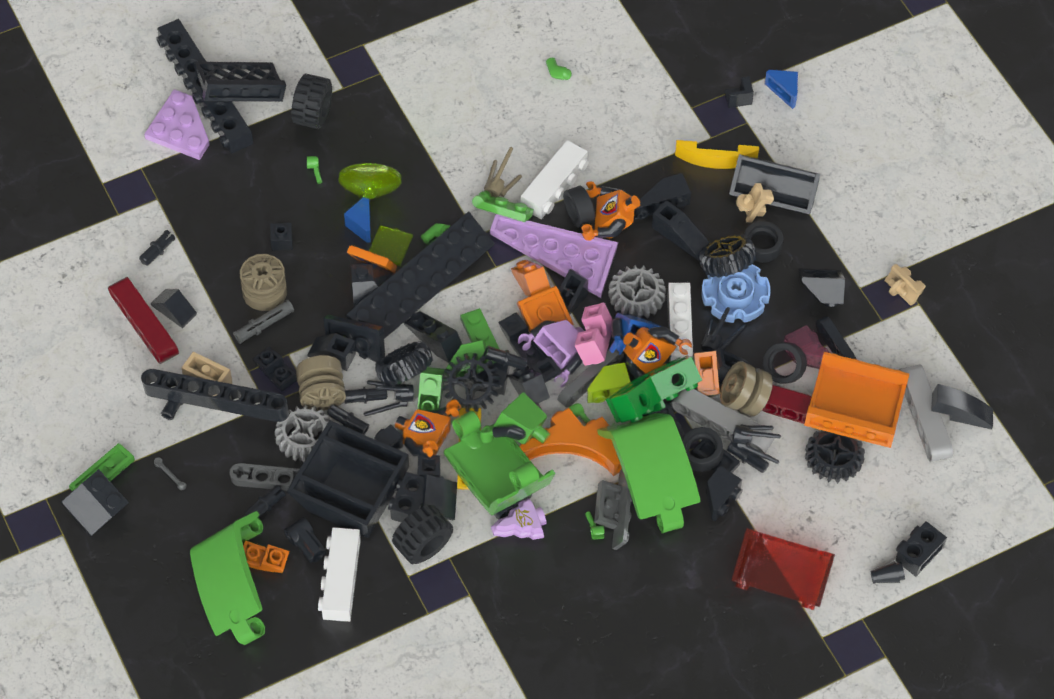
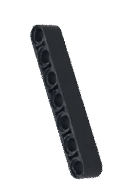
[141,369,289,422]

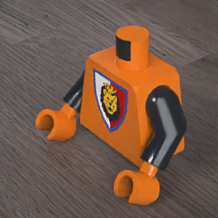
[581,181,640,241]
[623,326,692,379]
[395,399,462,457]

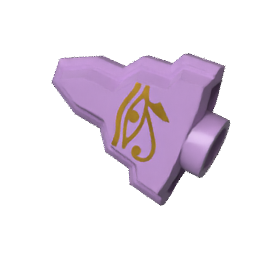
[491,498,546,540]

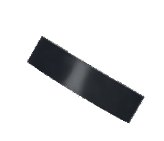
[498,312,562,383]

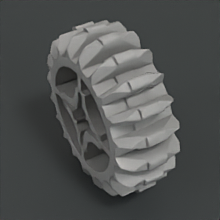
[608,265,666,319]
[275,404,330,462]

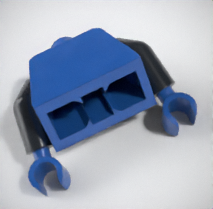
[609,313,664,364]

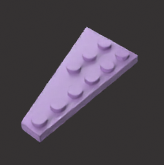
[490,214,618,298]

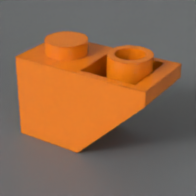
[511,260,550,297]

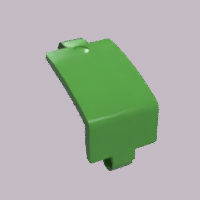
[443,410,556,515]
[597,413,700,534]
[190,511,265,645]

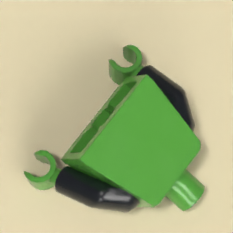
[480,392,551,444]

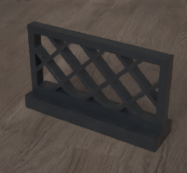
[194,61,286,102]

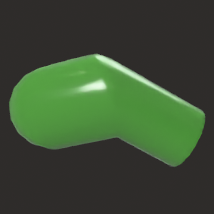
[546,58,572,80]
[421,224,450,244]

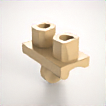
[736,183,774,222]
[885,264,925,306]

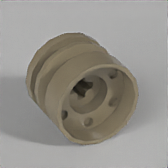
[240,254,287,311]
[296,355,346,411]

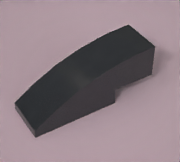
[931,384,993,430]

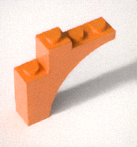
[519,408,622,476]

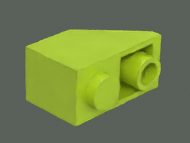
[587,363,630,403]

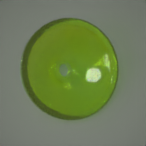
[338,163,402,199]

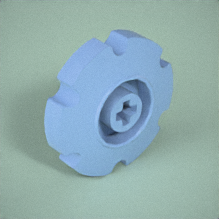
[701,264,770,323]

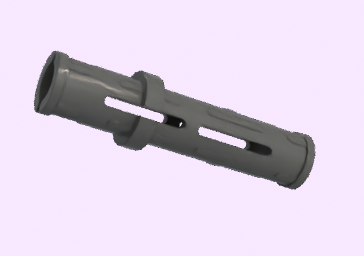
[233,300,294,344]

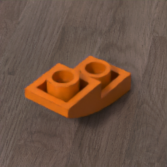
[243,541,290,573]

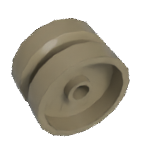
[720,361,773,417]

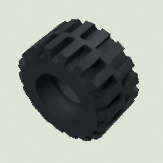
[291,73,332,129]
[392,505,453,564]

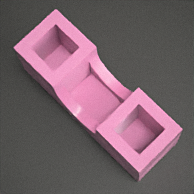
[575,303,613,366]

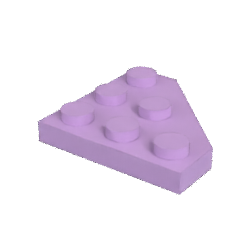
[144,89,209,160]

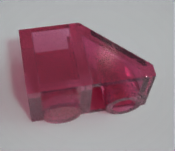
[784,325,829,369]

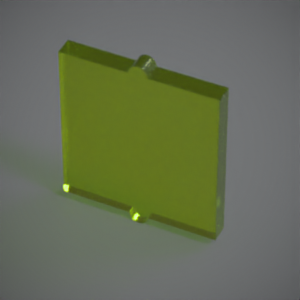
[369,225,413,266]

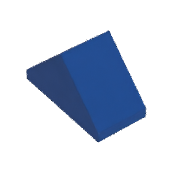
[765,70,798,109]
[344,196,371,242]

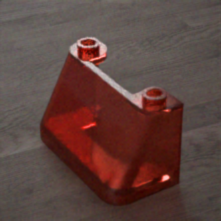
[731,528,836,610]

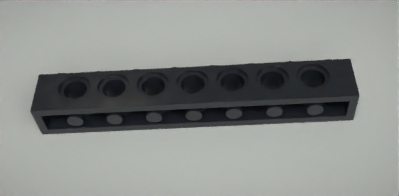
[156,19,253,154]

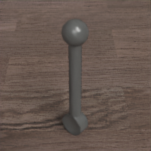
[154,458,186,490]

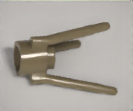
[484,147,522,197]

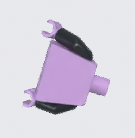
[518,320,584,387]

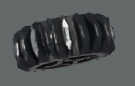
[699,235,756,278]
[375,341,433,386]
[442,353,501,412]
[805,430,865,484]

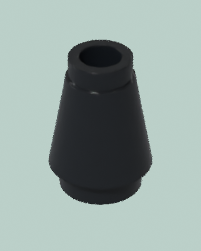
[870,561,905,584]

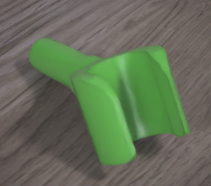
[307,156,322,184]
[569,403,590,424]
[585,512,604,540]

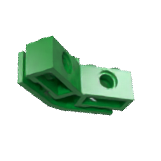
[606,355,702,423]

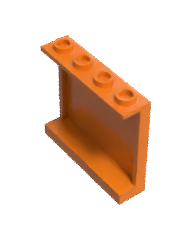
[804,352,909,448]

